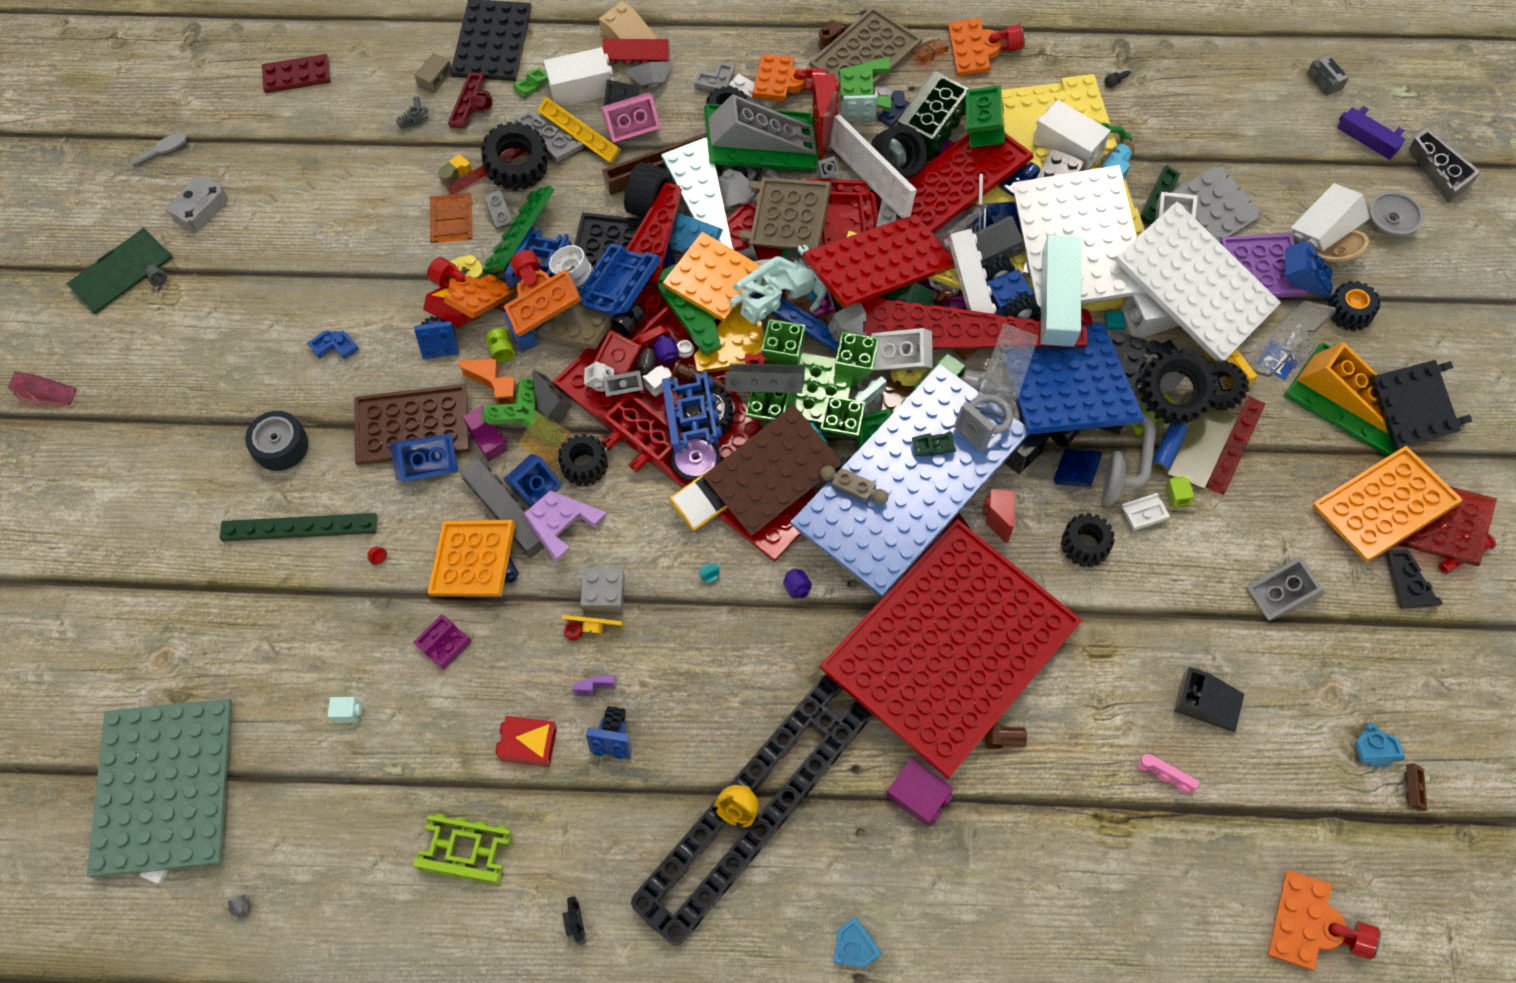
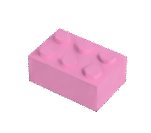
[600,93,661,143]

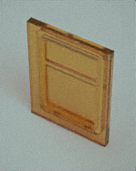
[430,193,473,243]

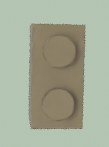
[414,53,452,94]

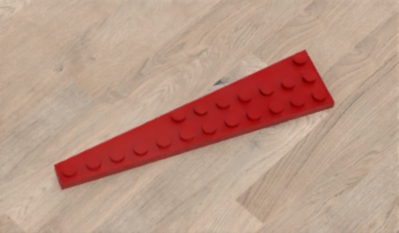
[862,297,1087,349]

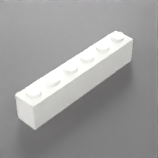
[947,229,997,314]

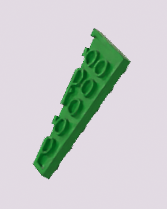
[652,264,721,356]

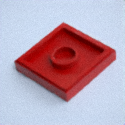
[593,330,643,374]

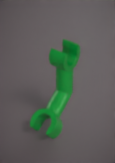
[1101,123,1132,144]

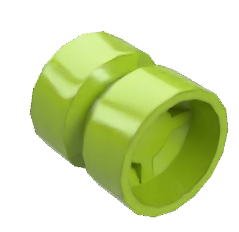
[485,328,515,363]

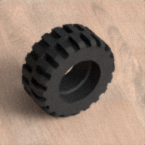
[481,122,548,191]

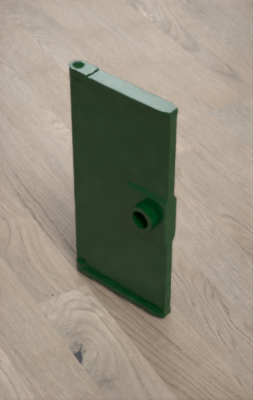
[66,227,173,314]

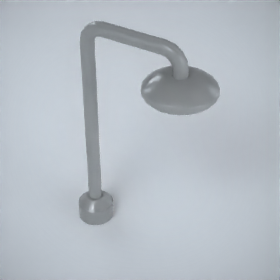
[964,369,1156,508]

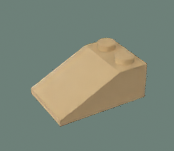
[599,1,657,39]

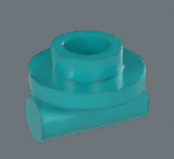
[699,563,720,583]

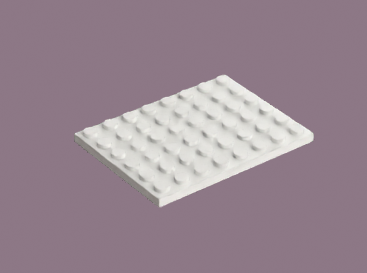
[1012,165,1146,310]
[1113,201,1281,363]

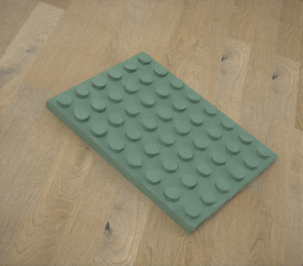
[87,699,232,878]

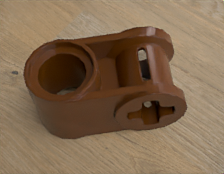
[818,19,847,50]

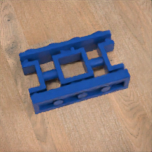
[505,226,571,288]
[662,371,722,453]

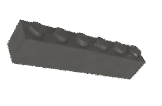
[459,458,545,558]

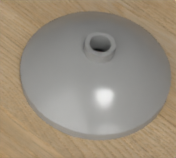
[1368,191,1424,236]

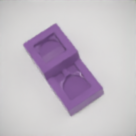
[572,675,616,696]

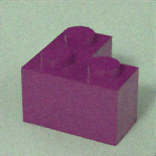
[463,405,508,462]

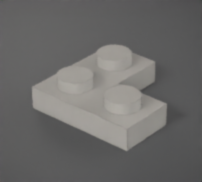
[694,62,735,92]

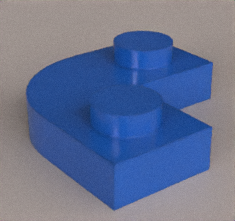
[307,330,359,359]

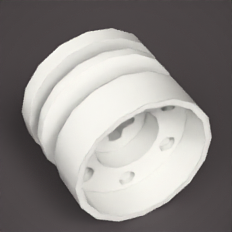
[549,245,593,292]

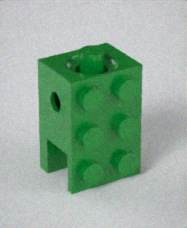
[966,85,1005,148]

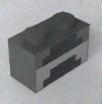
[1307,55,1349,96]

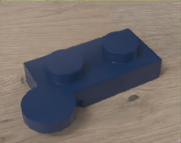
[878,90,910,128]

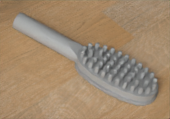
[130,132,187,166]

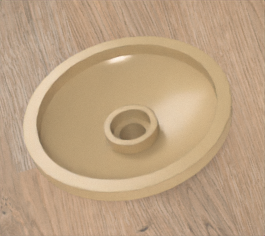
[1315,230,1369,263]

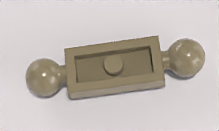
[820,465,888,505]

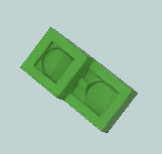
[513,68,548,98]

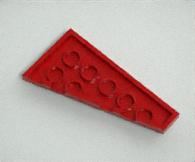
[626,182,682,285]

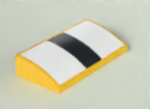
[670,468,728,532]

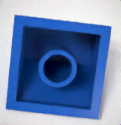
[504,454,562,507]

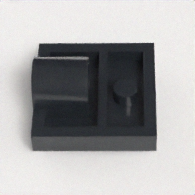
[603,80,641,106]

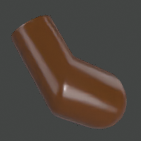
[934,289,953,306]

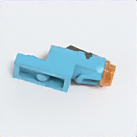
[1101,141,1135,180]

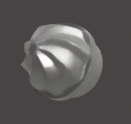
[227,894,250,917]

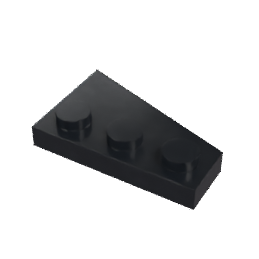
[1385,549,1443,609]

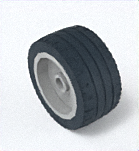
[245,411,308,471]

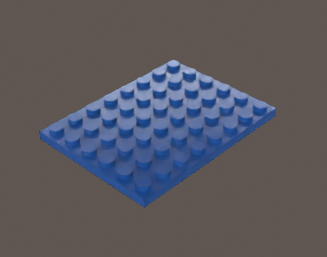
[999,323,1144,435]

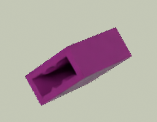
[886,758,953,827]

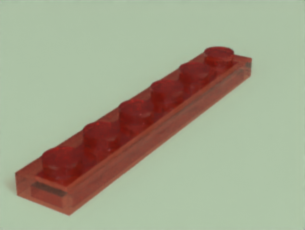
[1206,396,1266,495]

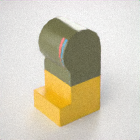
[438,154,473,187]

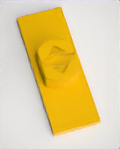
[562,615,625,634]

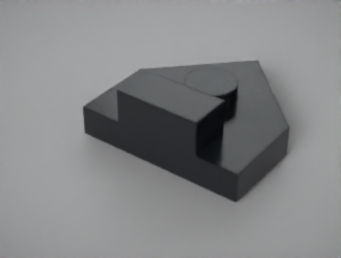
[562,896,587,945]

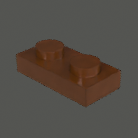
[1405,763,1427,811]

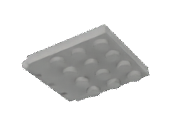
[1171,165,1262,242]

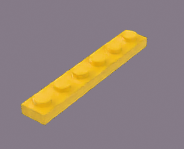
[537,97,621,164]

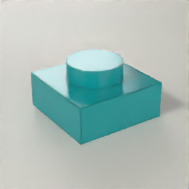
[1104,311,1126,331]

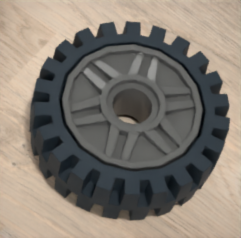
[679,385,733,438]

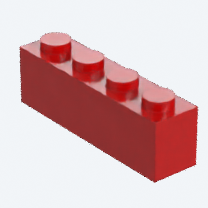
[602,39,670,64]

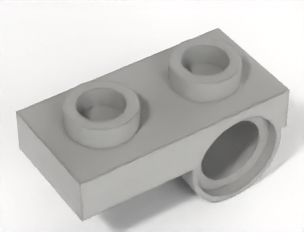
[484,190,512,229]

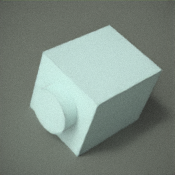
[328,697,362,723]

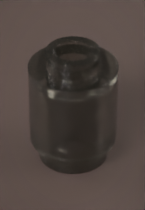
[636,348,657,376]

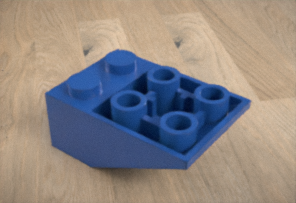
[1285,240,1333,299]

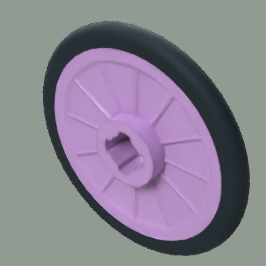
[671,438,721,481]

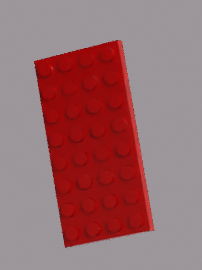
[897,133,1034,234]
[802,214,955,309]

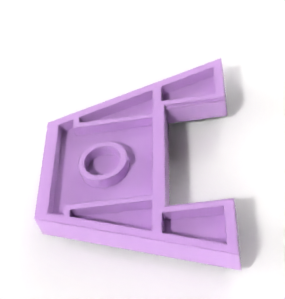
[524,491,607,562]

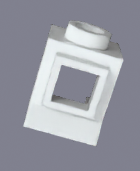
[642,365,672,398]

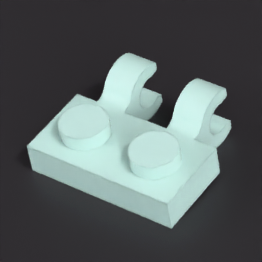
[854,376,887,415]

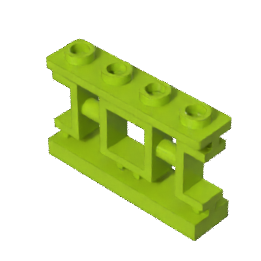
[413,813,513,886]

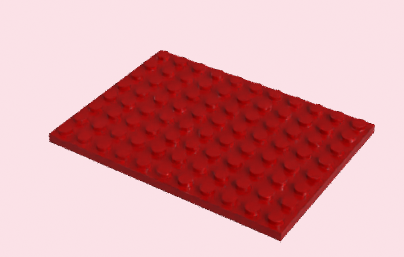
[819,519,1082,779]

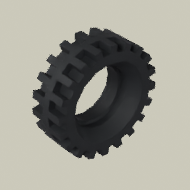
[1139,349,1218,425]

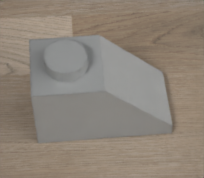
[603,370,643,396]

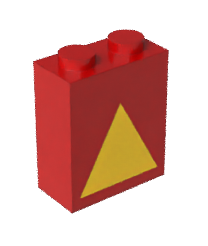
[423,287,482,327]
[495,716,557,767]

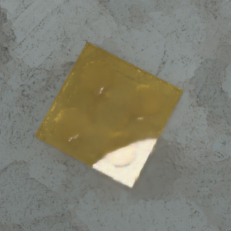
[518,412,571,464]

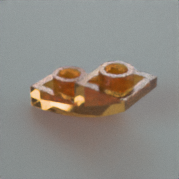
[911,38,949,62]

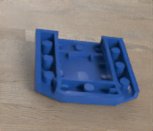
[579,243,662,316]

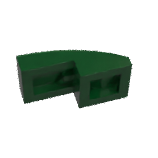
[912,431,956,456]

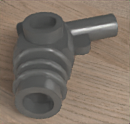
[395,97,428,128]

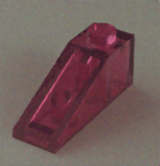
[8,372,77,405]

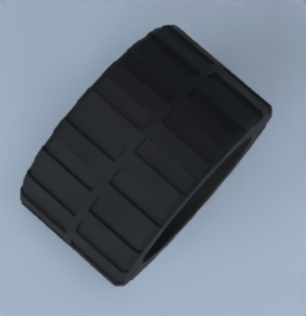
[871,125,927,179]
[624,162,672,218]

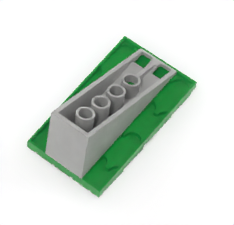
[704,94,819,172]

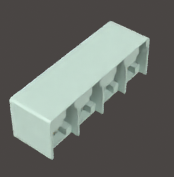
[1040,235,1082,347]

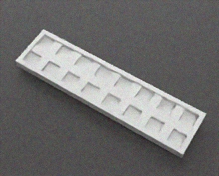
[829,115,917,219]

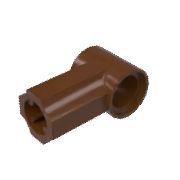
[985,724,1027,749]

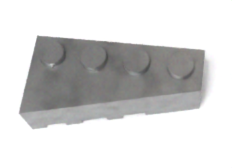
[1409,128,1481,203]

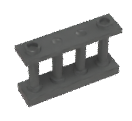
[725,363,805,393]

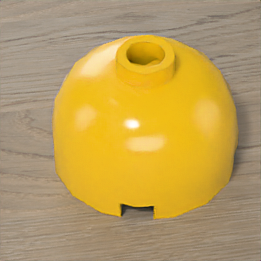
[714,785,759,827]

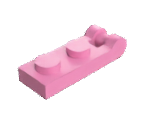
[1137,754,1200,794]

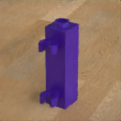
[1338,106,1406,160]

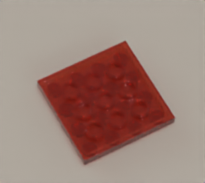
[1396,486,1497,567]

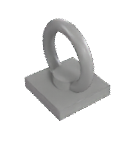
[954,394,1013,452]

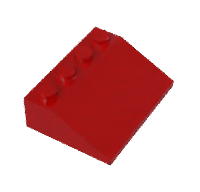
[812,74,839,161]

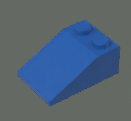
[390,434,458,482]

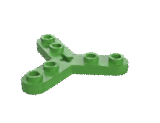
[481,378,562,447]

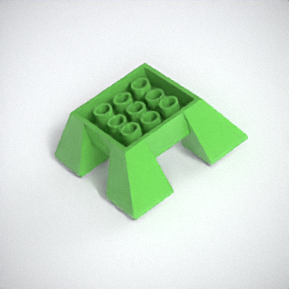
[745,319,879,437]

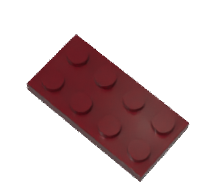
[262,54,331,93]

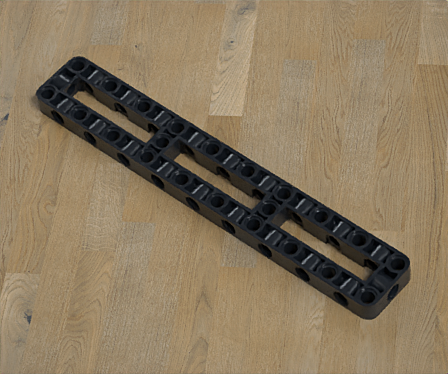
[631,674,874,946]

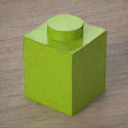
[1165,476,1195,508]

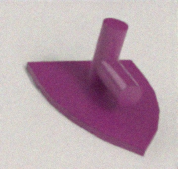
[813,289,837,317]

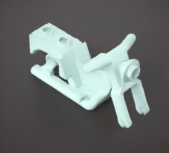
[730,245,827,324]

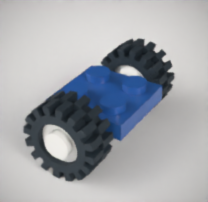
[982,255,1040,320]

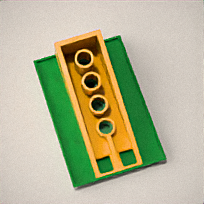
[1284,342,1403,457]

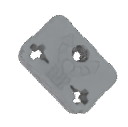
[166,175,228,232]

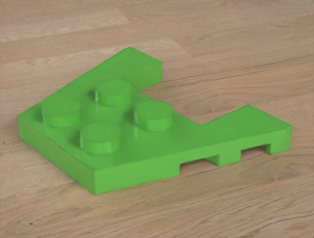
[840,57,891,112]

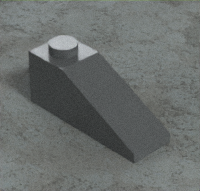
[532,370,572,423]

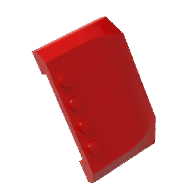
[806,178,878,246]

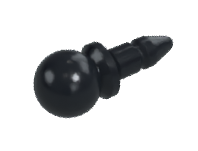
[1104,71,1131,88]

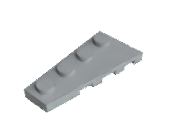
[515,111,583,163]

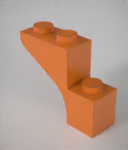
[459,358,517,405]

